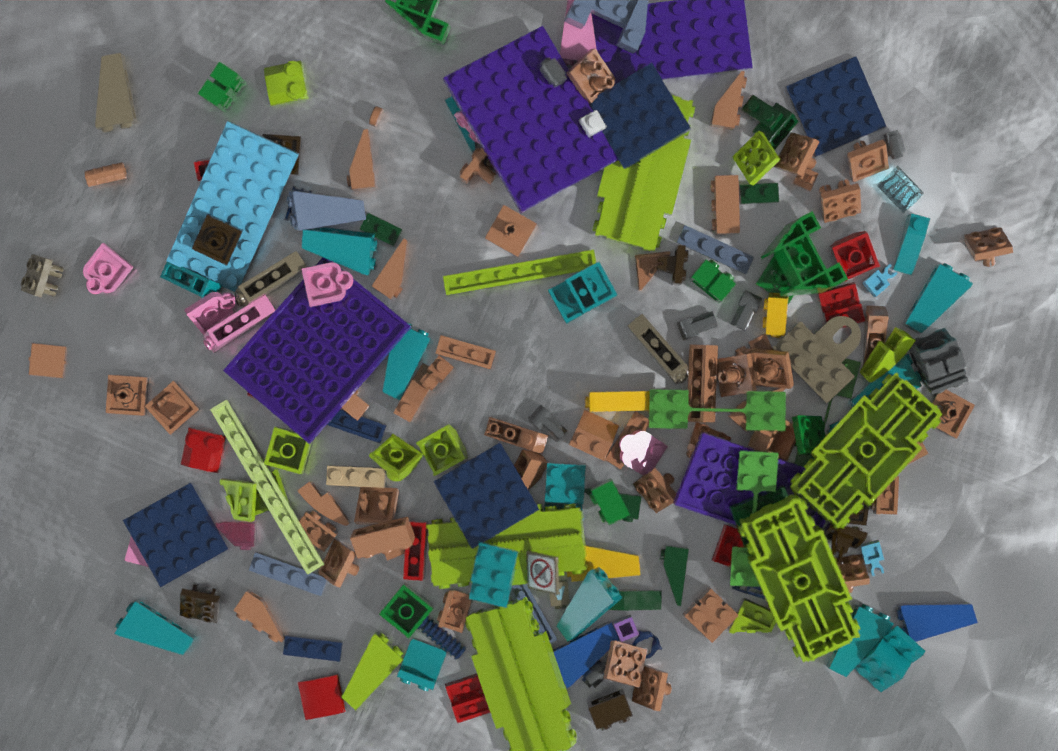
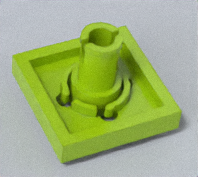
[732,131,780,186]

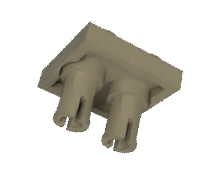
[21,254,63,298]

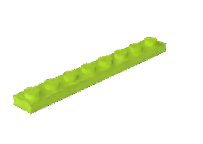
[443,250,596,295]

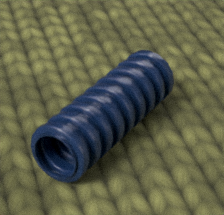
[417,616,466,660]

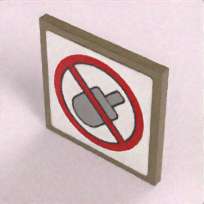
[526,550,559,595]

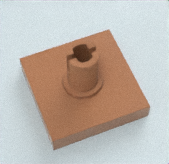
[847,140,889,182]
[485,205,537,257]
[318,539,359,588]

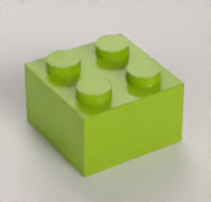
[264,426,312,474]

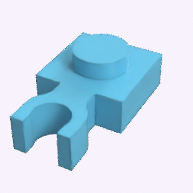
[862,264,898,297]
[860,540,884,576]

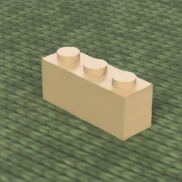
[326,465,386,488]

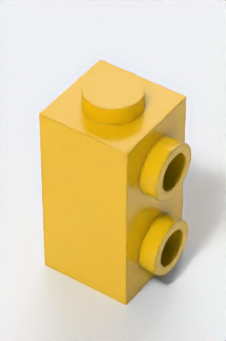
[763,292,789,338]

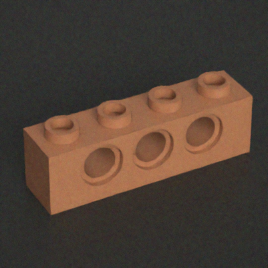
[688,345,718,422]

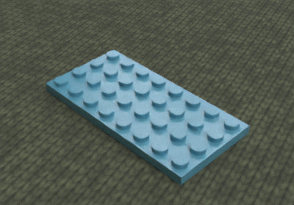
[166,121,299,292]

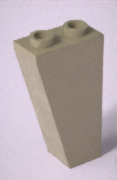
[95,53,137,133]
[234,251,307,308]
[628,314,689,385]

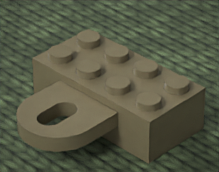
[773,316,861,404]

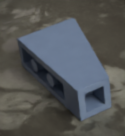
[287,190,366,231]

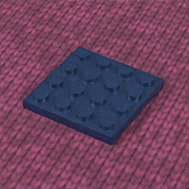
[785,56,886,157]
[589,63,691,169]
[433,443,540,549]
[123,483,228,588]

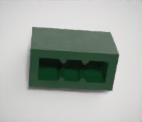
[752,102,799,150]

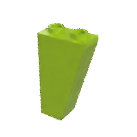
[342,631,404,710]

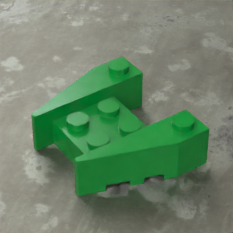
[385,0,451,45]
[761,211,848,296]

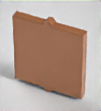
[28,343,66,378]

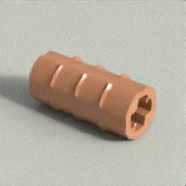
[85,162,127,187]

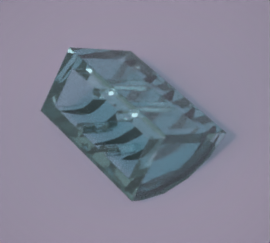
[877,166,924,213]

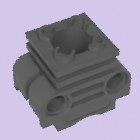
[909,328,968,394]

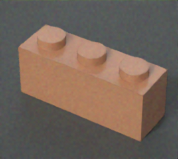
[710,175,740,235]
[350,517,415,558]

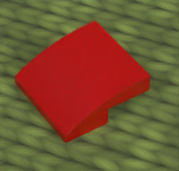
[817,282,865,328]
[712,524,743,567]
[445,673,491,723]
[298,674,346,720]

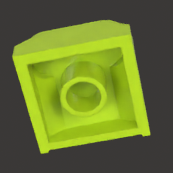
[264,61,309,106]
[416,424,468,476]
[369,434,423,482]

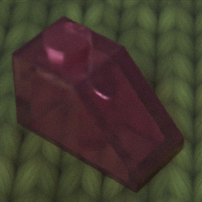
[216,522,257,550]

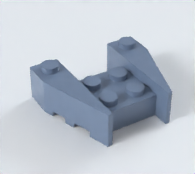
[564,0,648,54]

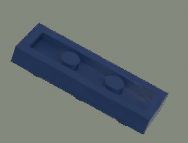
[327,409,387,443]
[283,635,343,662]

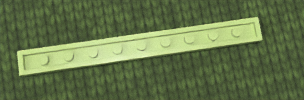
[210,400,325,575]

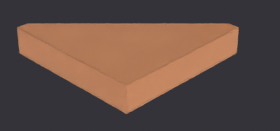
[635,251,670,290]

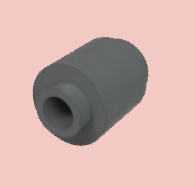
[539,57,567,88]
[882,130,906,160]
[582,660,606,688]

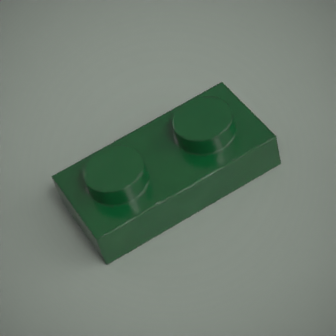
[741,94,784,131]
[739,183,779,205]
[359,213,402,247]

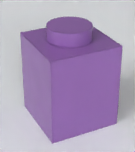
[613,614,639,642]

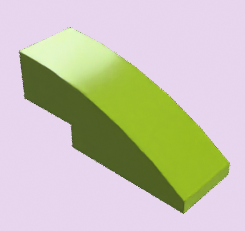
[859,327,916,383]

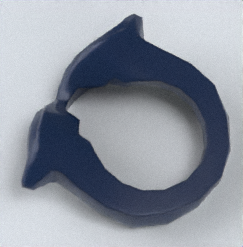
[632,630,663,659]

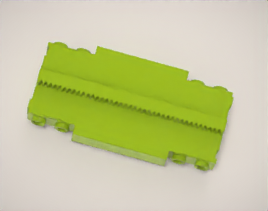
[592,95,695,252]
[790,373,943,529]
[738,494,860,662]
[426,503,588,589]
[465,596,577,751]

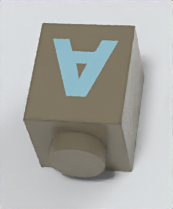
[550,580,570,609]

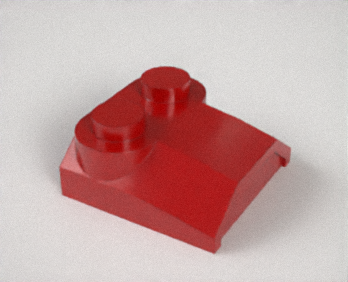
[830,231,880,282]
[181,427,226,473]

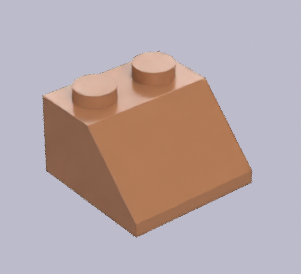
[569,410,619,461]

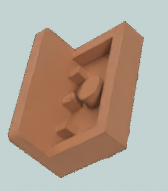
[870,476,899,515]
[299,510,338,552]
[437,589,473,633]

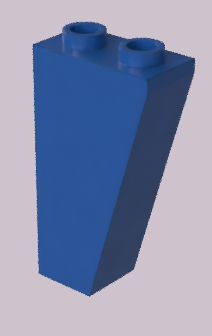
[896,602,978,642]
[553,620,620,688]

